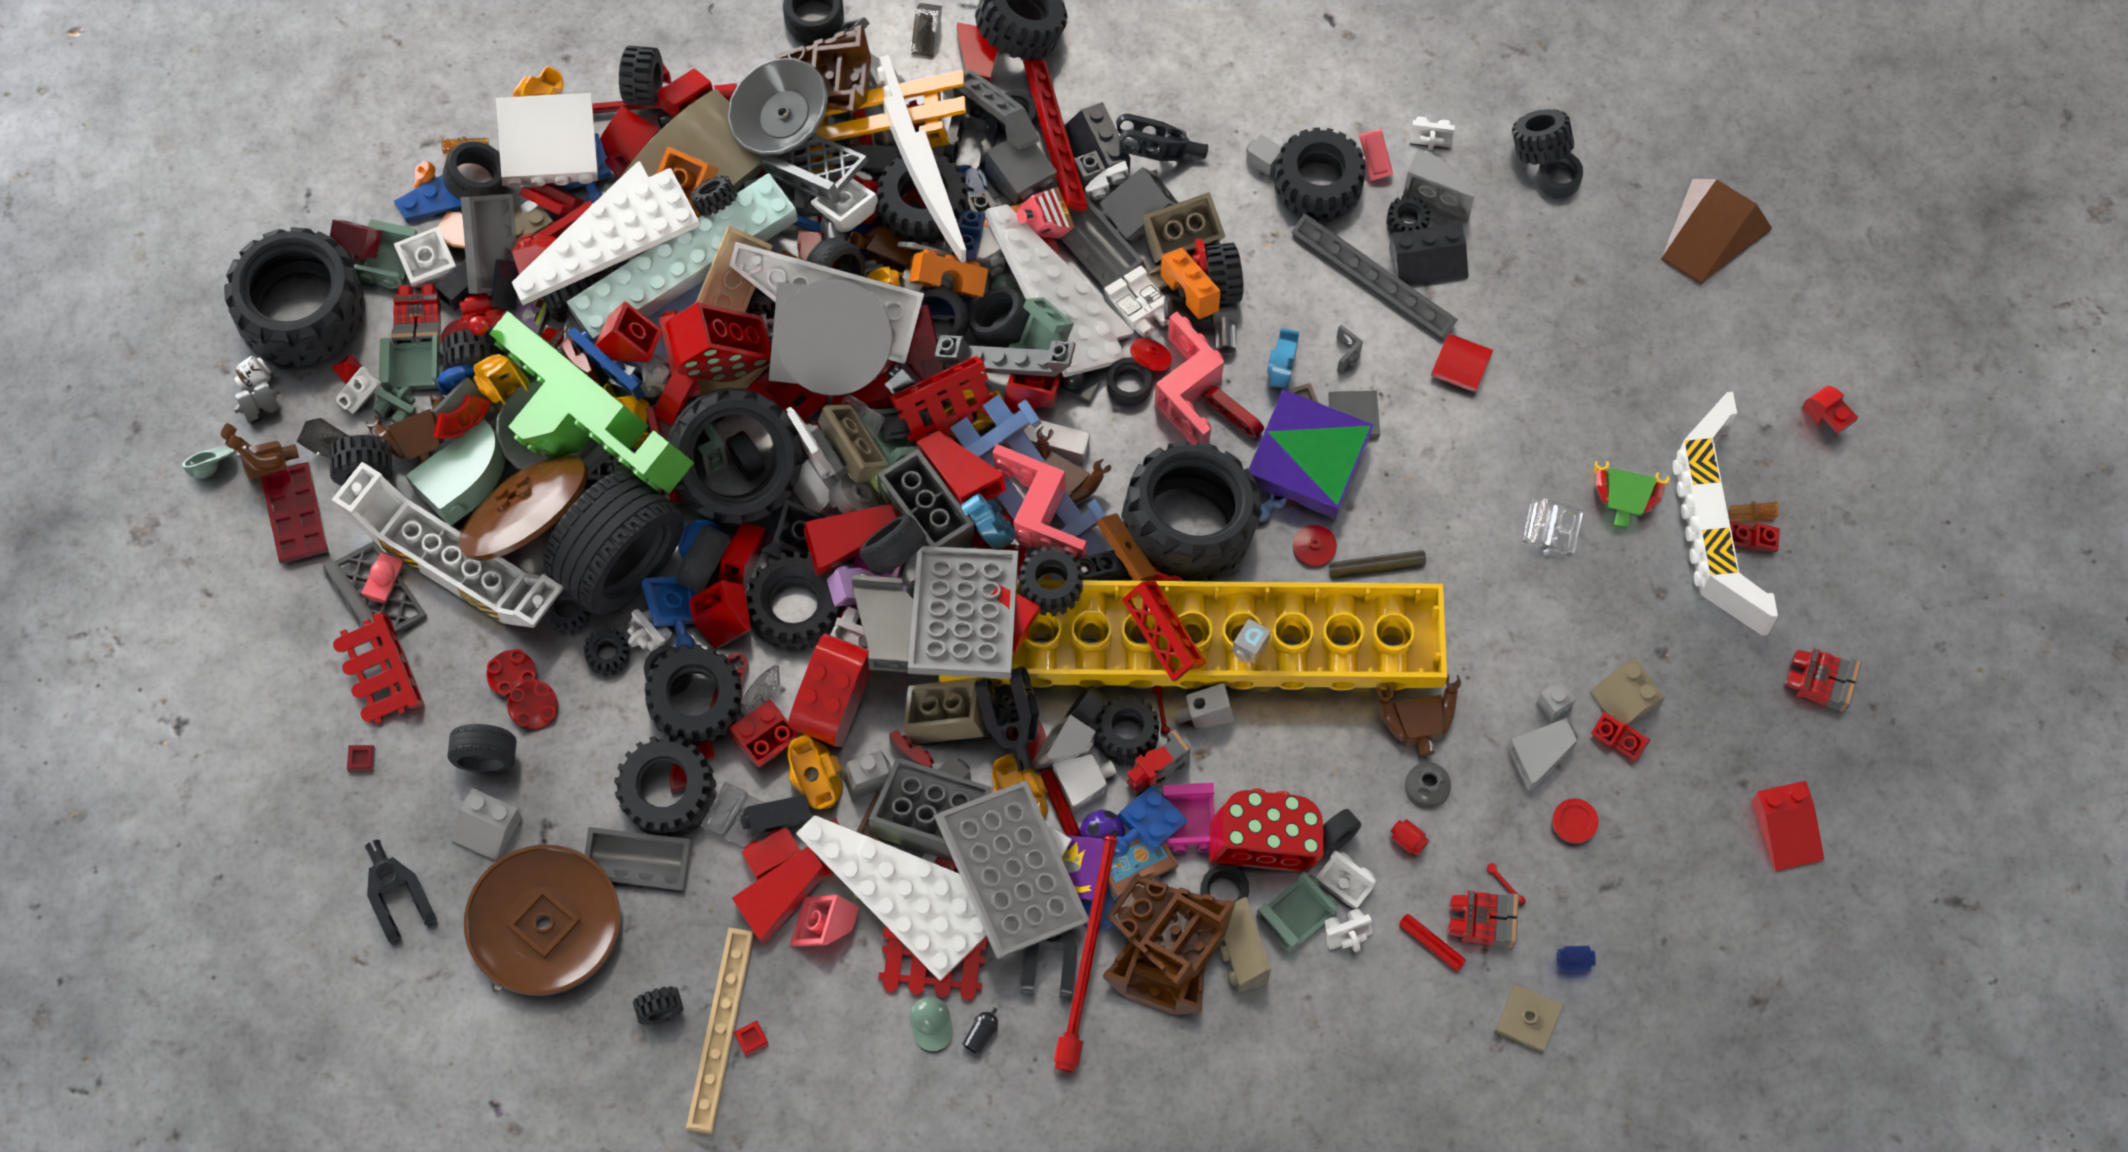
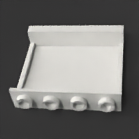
[496,93,598,188]

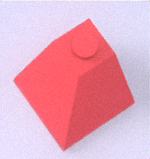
[790,895,859,947]

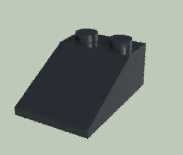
[761,499,839,572]

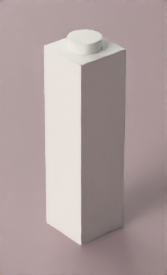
[1003,413,1090,465]

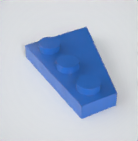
[394,174,461,223]

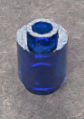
[1556,945,1596,972]

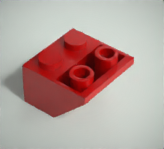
[689,580,751,649]
[729,699,800,767]

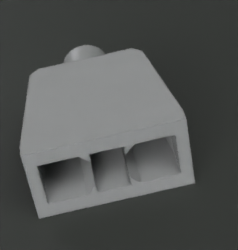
[1174,683,1235,729]
[843,751,891,800]

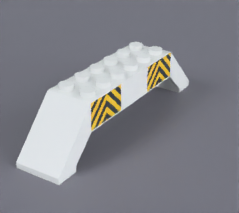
[1673,392,1778,635]
[332,462,564,628]

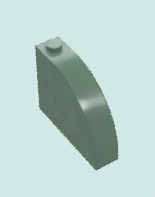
[405,419,505,526]

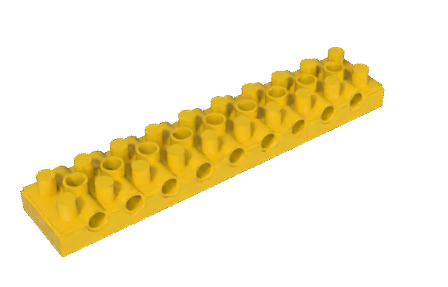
[939,580,1447,691]

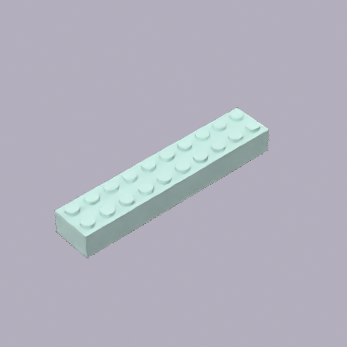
[567,173,798,345]

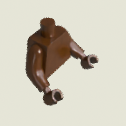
[847,225,921,274]
[365,392,445,464]
[221,423,299,480]
[1035,426,1111,505]
[1375,674,1461,757]

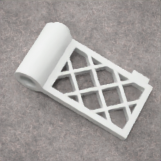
[786,407,836,479]

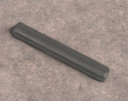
[1329,550,1426,576]

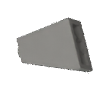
[1508,718,1578,792]

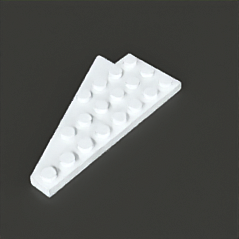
[512,161,700,305]
[984,204,1134,377]
[729,242,924,380]
[796,815,987,981]

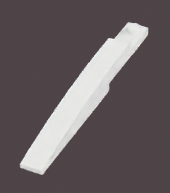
[877,55,966,263]

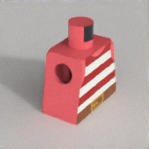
[1017,187,1075,239]

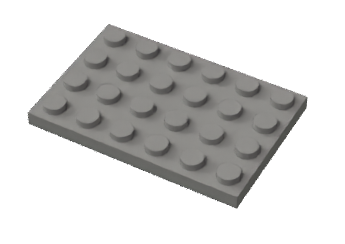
[908,546,1018,679]
[934,780,1089,959]

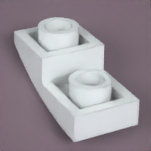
[1085,161,1129,200]

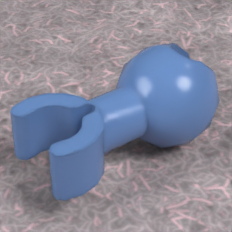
[1258,494,1286,523]

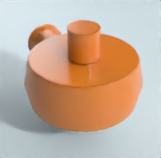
[413,161,436,188]

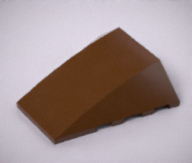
[775,25,871,113]
[1661,179,1772,284]
[1107,876,1235,986]
[1103,940,1206,1015]

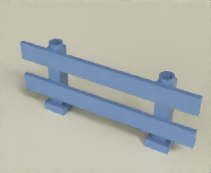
[951,394,1107,580]

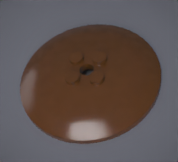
[459,455,588,561]
[464,845,620,996]

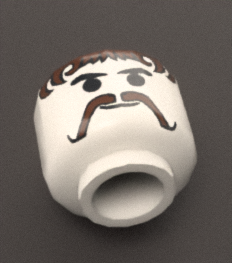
[234,356,272,391]

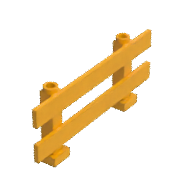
[783,70,966,173]

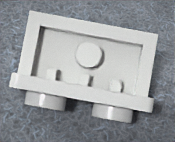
[1316,850,1376,910]

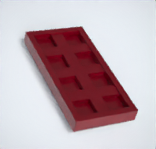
[892,305,949,402]
[261,462,329,564]

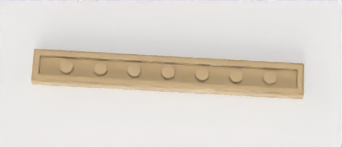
[686,927,755,1135]

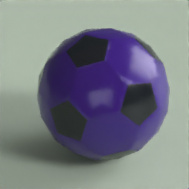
[1080,809,1125,839]

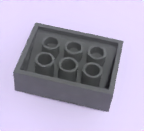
[869,757,993,862]

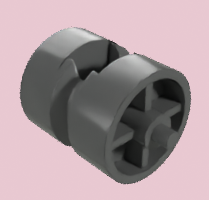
[234,380,281,423]

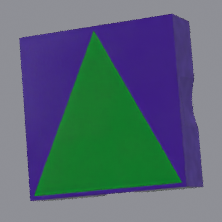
[1249,389,1374,519]

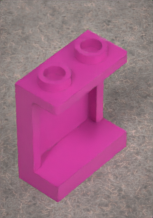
[1162,783,1215,854]

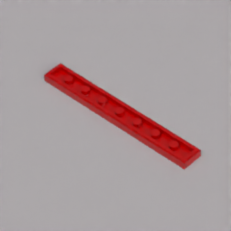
[1023,58,1088,212]

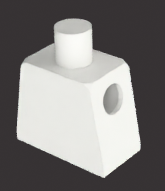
[1052,754,1116,814]

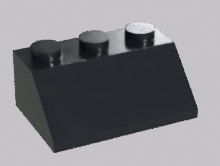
[1064,102,1131,172]
[1389,223,1469,286]

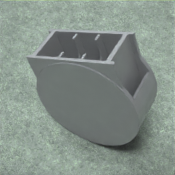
[769,279,893,395]

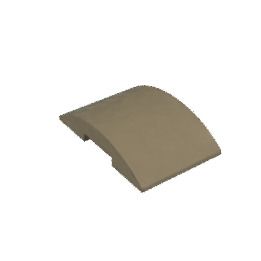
[620,89,763,218]

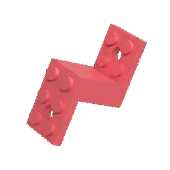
[1155,312,1224,445]
[992,444,1087,567]

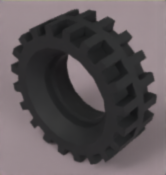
[746,552,842,651]
[614,735,716,837]

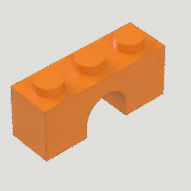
[1161,248,1220,320]
[909,249,988,299]

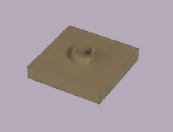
[1495,984,1563,1053]

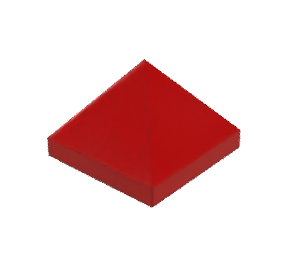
[332,353,363,384]

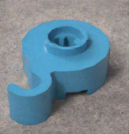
[1267,328,1300,388]
[961,494,1015,550]

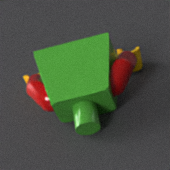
[1594,461,1670,528]

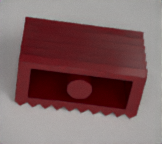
[329,219,382,261]

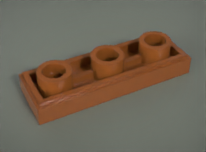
[1096,513,1157,581]

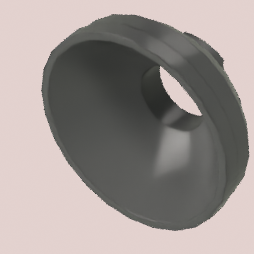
[1405,762,1451,808]

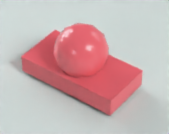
[1359,129,1394,181]
[361,552,404,604]

